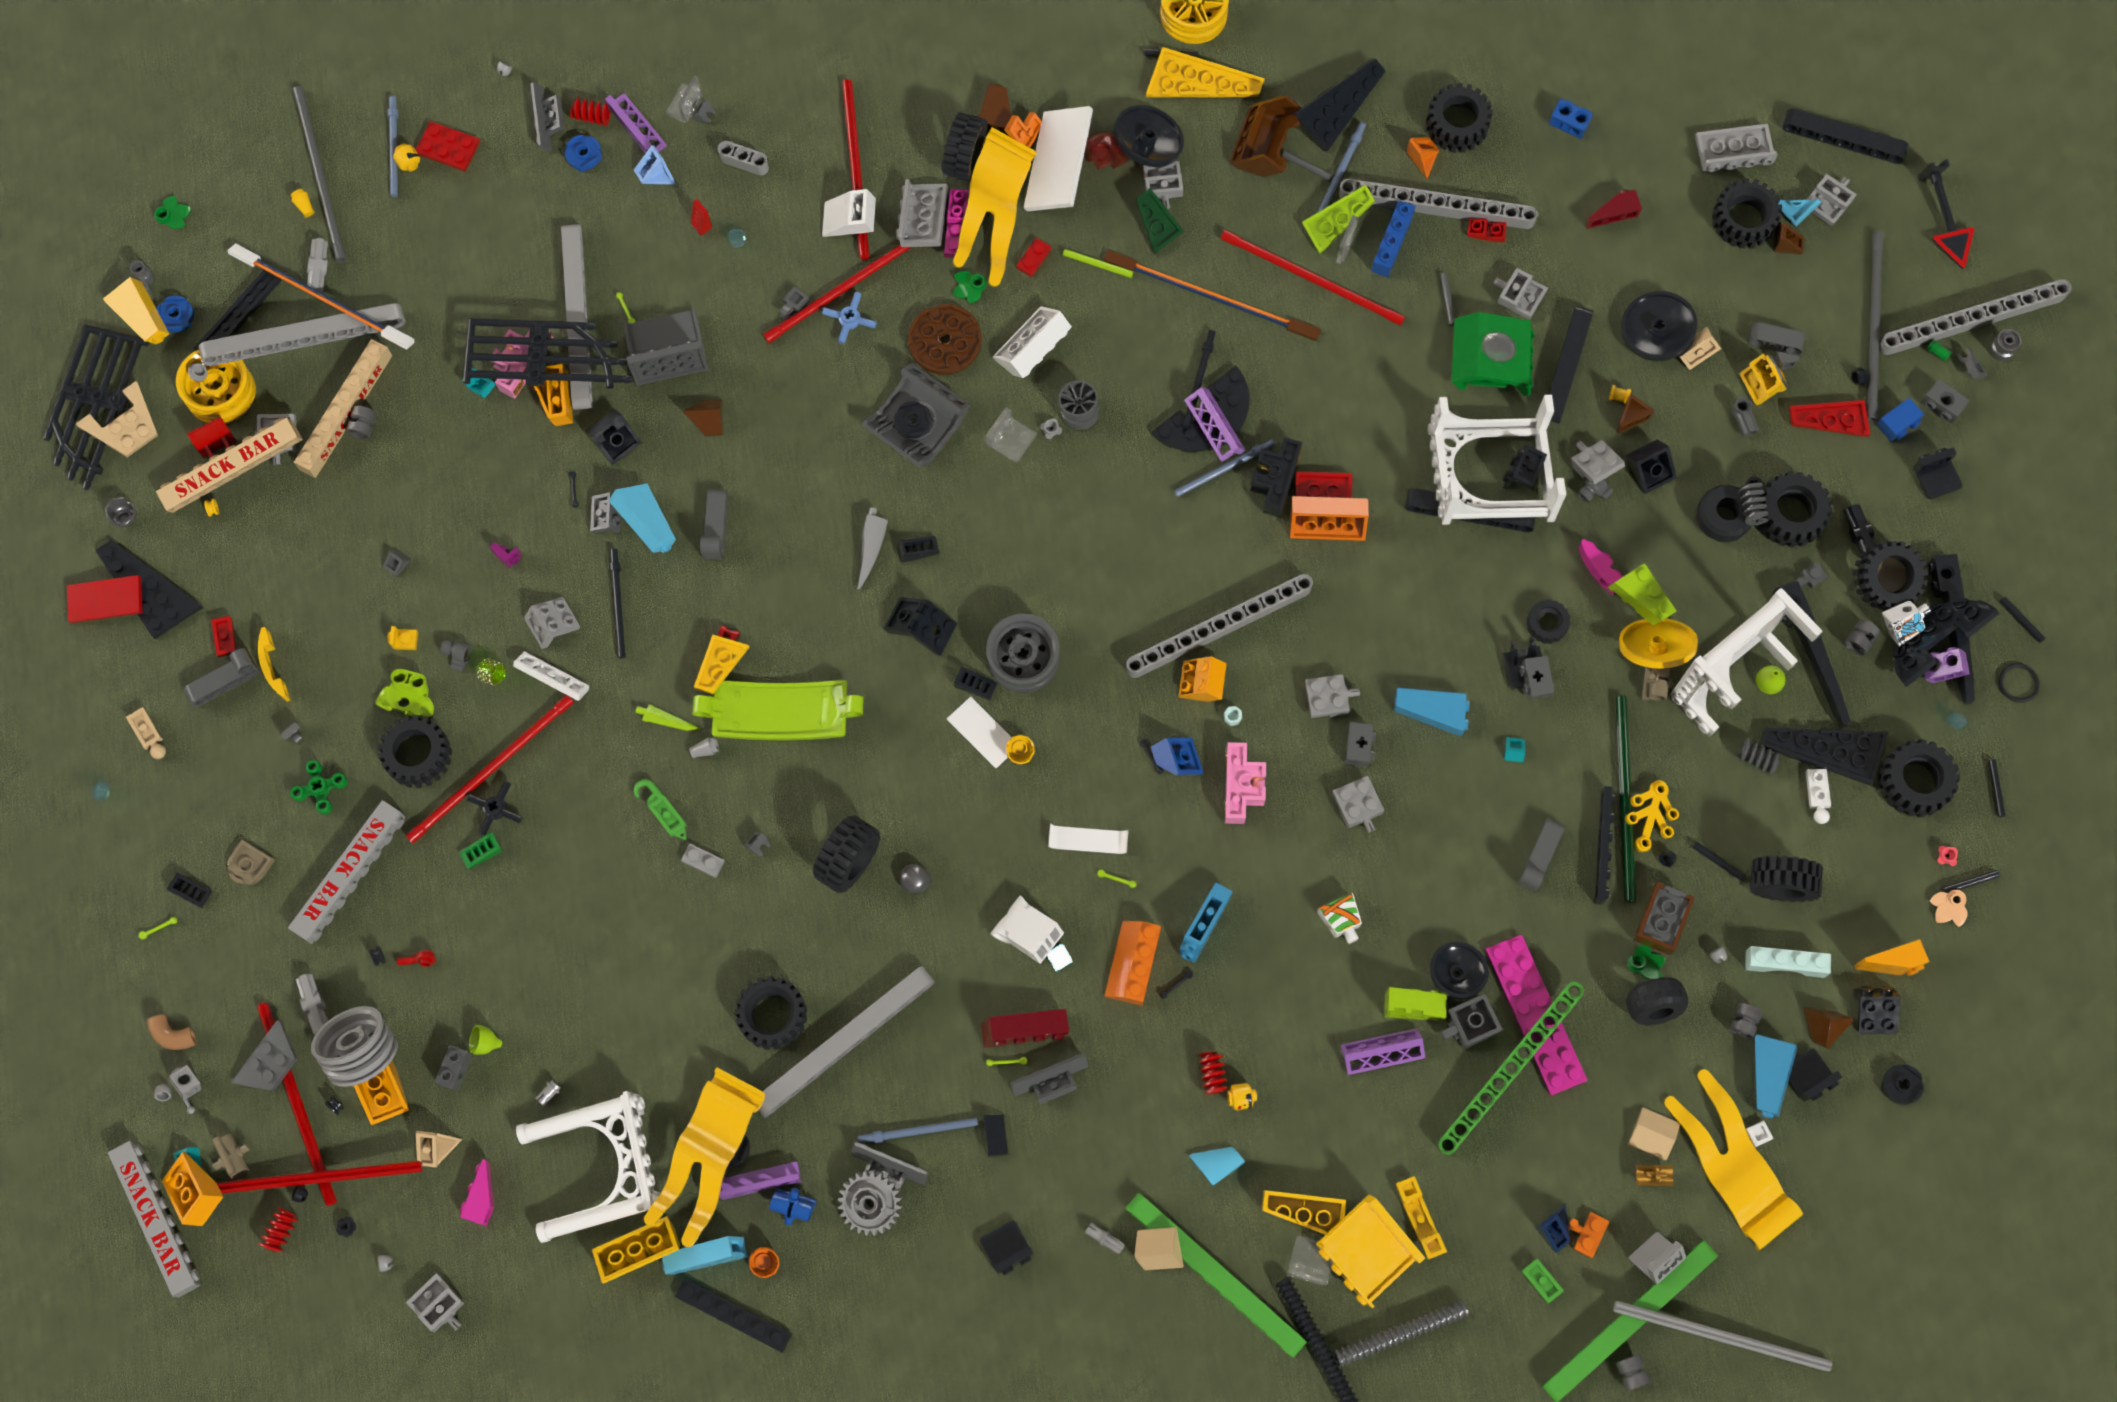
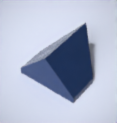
[1535,1203,1572,1253]

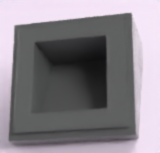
[1773,352,1799,370]
[382,549,411,577]

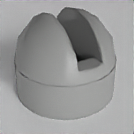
[497,61,513,76]
[1709,946,1727,963]
[154,1084,171,1101]
[378,1255,393,1272]

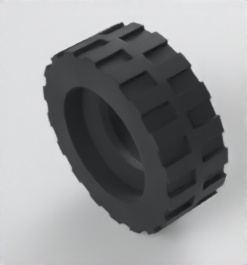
[1526,599,1571,644]

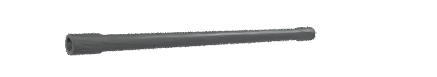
[292,86,347,263]
[1866,232,1884,422]

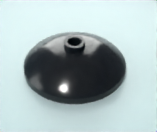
[1430,942,1489,999]

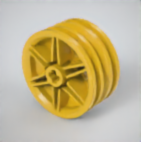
[1160,0,1229,44]
[176,350,256,424]

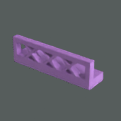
[605,93,667,154]
[1185,387,1245,461]
[1341,1028,1425,1075]
[719,1162,802,1200]

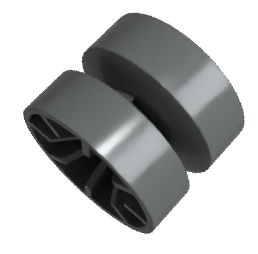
[1059,380,1100,430]

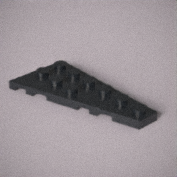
[95,540,203,639]

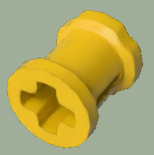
[1608,385,1631,404]

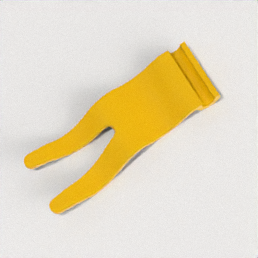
[953,127,1037,287]
[644,1067,766,1247]
[1664,1069,1803,1251]

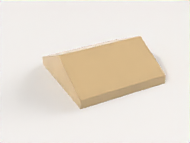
[1628,1107,1680,1161]

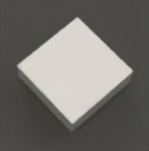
[1746,1121,1774,1147]

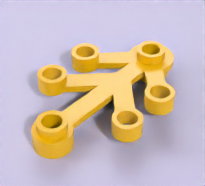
[1625,780,1679,852]

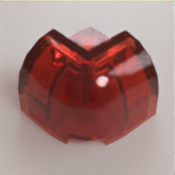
[1084,131,1129,170]

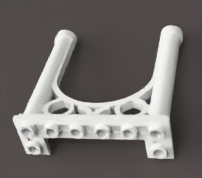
[516,1091,661,1243]

